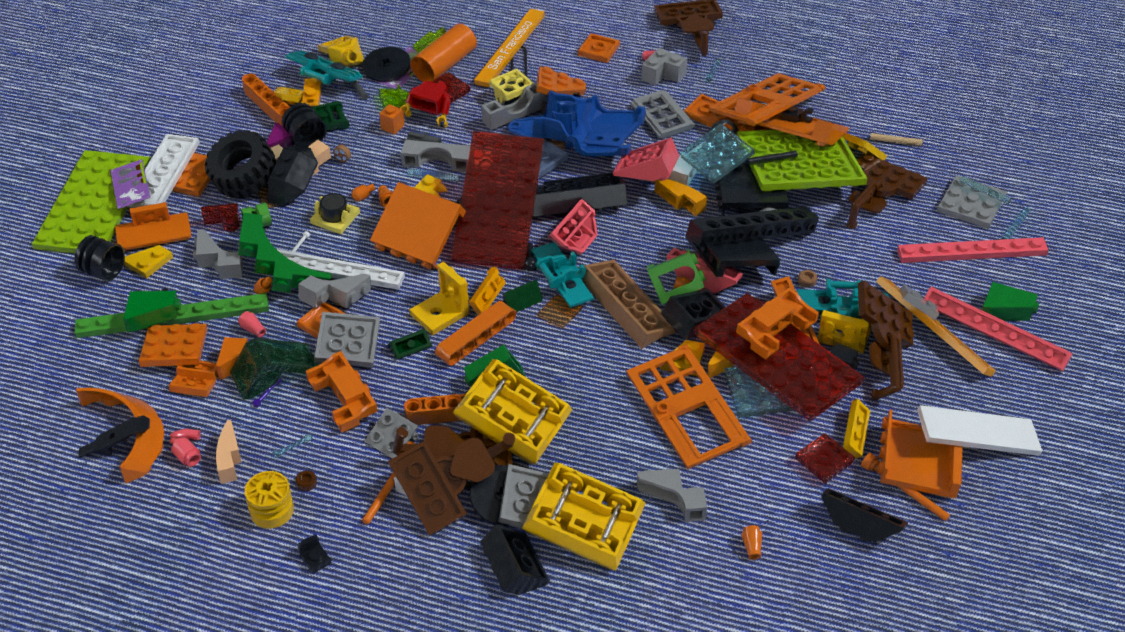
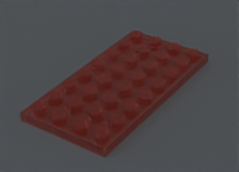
[451,131,544,270]
[693,293,865,421]

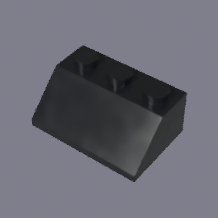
[480,524,550,595]

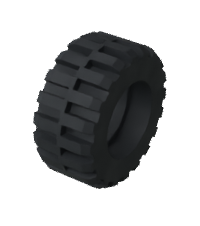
[205,130,276,198]

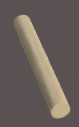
[870,133,923,146]

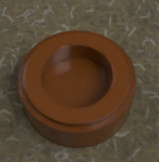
[295,470,317,491]

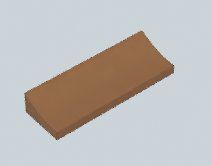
[582,260,676,349]

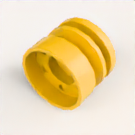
[244,471,294,528]

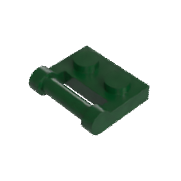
[312,101,350,131]

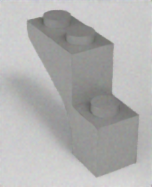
[193,229,243,279]
[298,274,371,308]
[637,469,707,522]

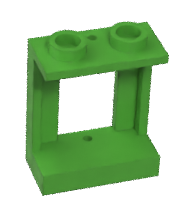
[647,249,706,304]

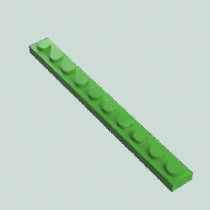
[75,293,269,338]

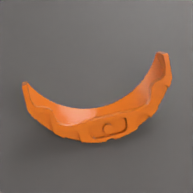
[76,388,165,483]

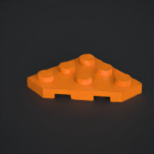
[536,66,586,95]

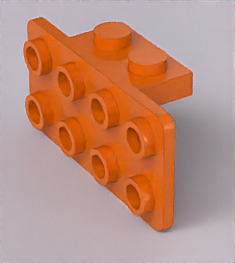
[115,202,192,251]

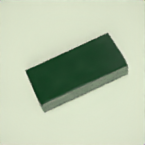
[503,279,543,313]
[388,329,432,360]

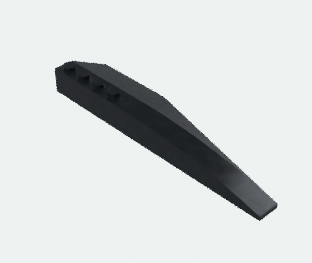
[455,172,627,220]

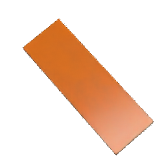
[683,94,773,131]

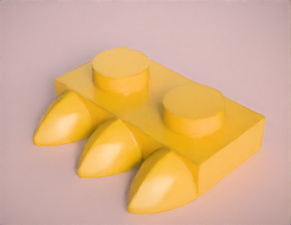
[274,87,303,104]
[414,174,447,197]

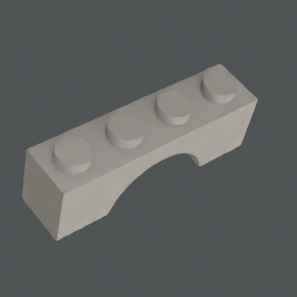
[481,83,548,130]
[401,140,474,173]

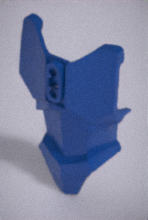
[508,90,646,156]

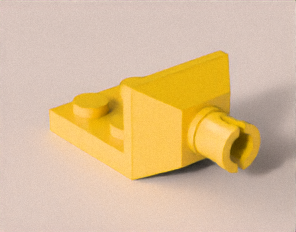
[317,36,364,68]

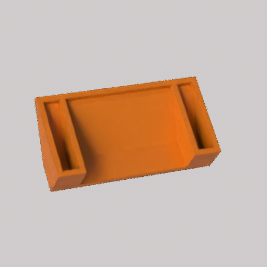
[734,98,849,147]

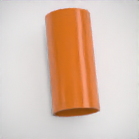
[411,23,477,82]

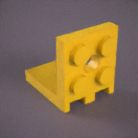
[409,261,469,336]
[818,310,872,354]

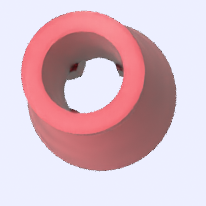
[238,311,266,338]

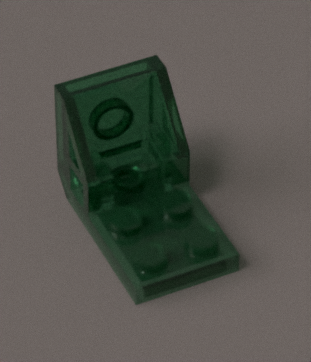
[230,338,318,400]

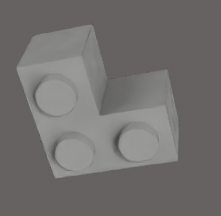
[641,48,687,86]

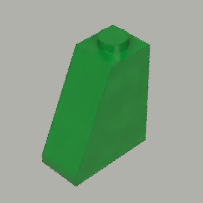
[982,282,1039,321]
[123,291,181,332]
[464,344,526,387]

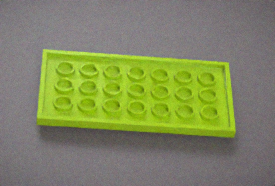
[32,150,151,254]

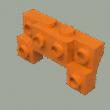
[736,287,819,359]
[306,351,378,433]

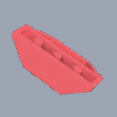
[548,199,597,255]
[666,248,743,293]

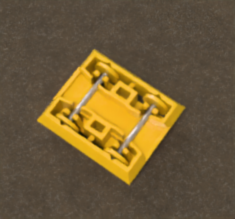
[453,359,573,465]
[522,463,646,571]

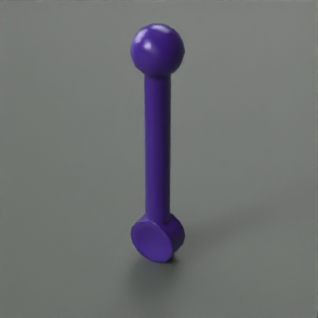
[253,377,282,408]

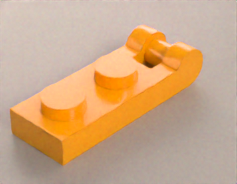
[301,78,322,107]
[469,267,506,316]

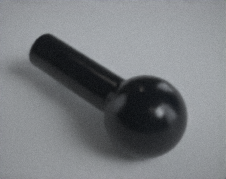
[523,243,537,271]

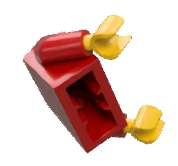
[400,81,451,128]

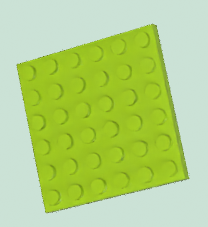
[736,129,867,191]

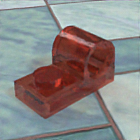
[201,203,240,231]

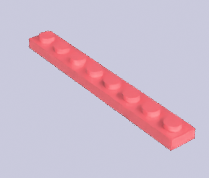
[897,237,1048,263]
[924,287,1072,372]

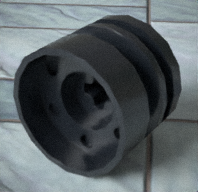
[282,103,327,147]
[74,235,125,281]

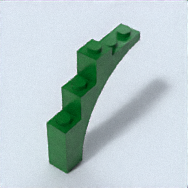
[238,213,331,293]

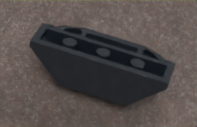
[267,145,318,207]
[821,488,909,542]

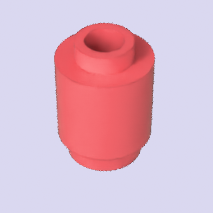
[171,437,201,467]

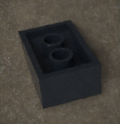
[660,288,732,339]

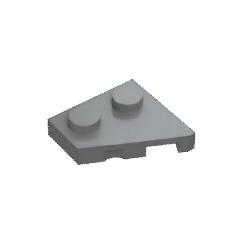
[900,284,939,320]

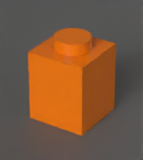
[379,104,405,135]

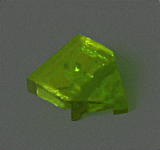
[412,27,446,53]
[378,85,409,109]

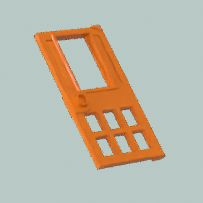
[709,73,825,126]
[626,344,752,469]

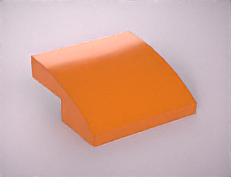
[169,361,218,397]

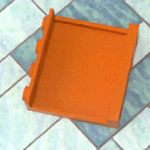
[370,182,466,270]
[877,409,963,499]

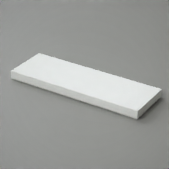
[128,134,200,208]
[917,405,1042,456]

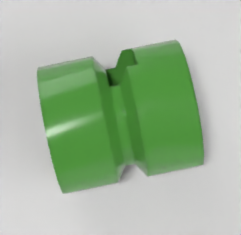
[241,202,272,227]

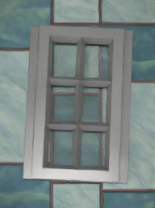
[630,90,695,139]

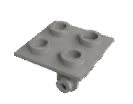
[364,407,418,458]

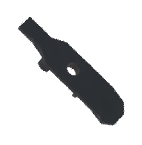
[79,415,150,458]

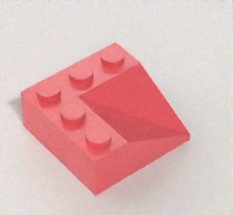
[613,137,679,181]

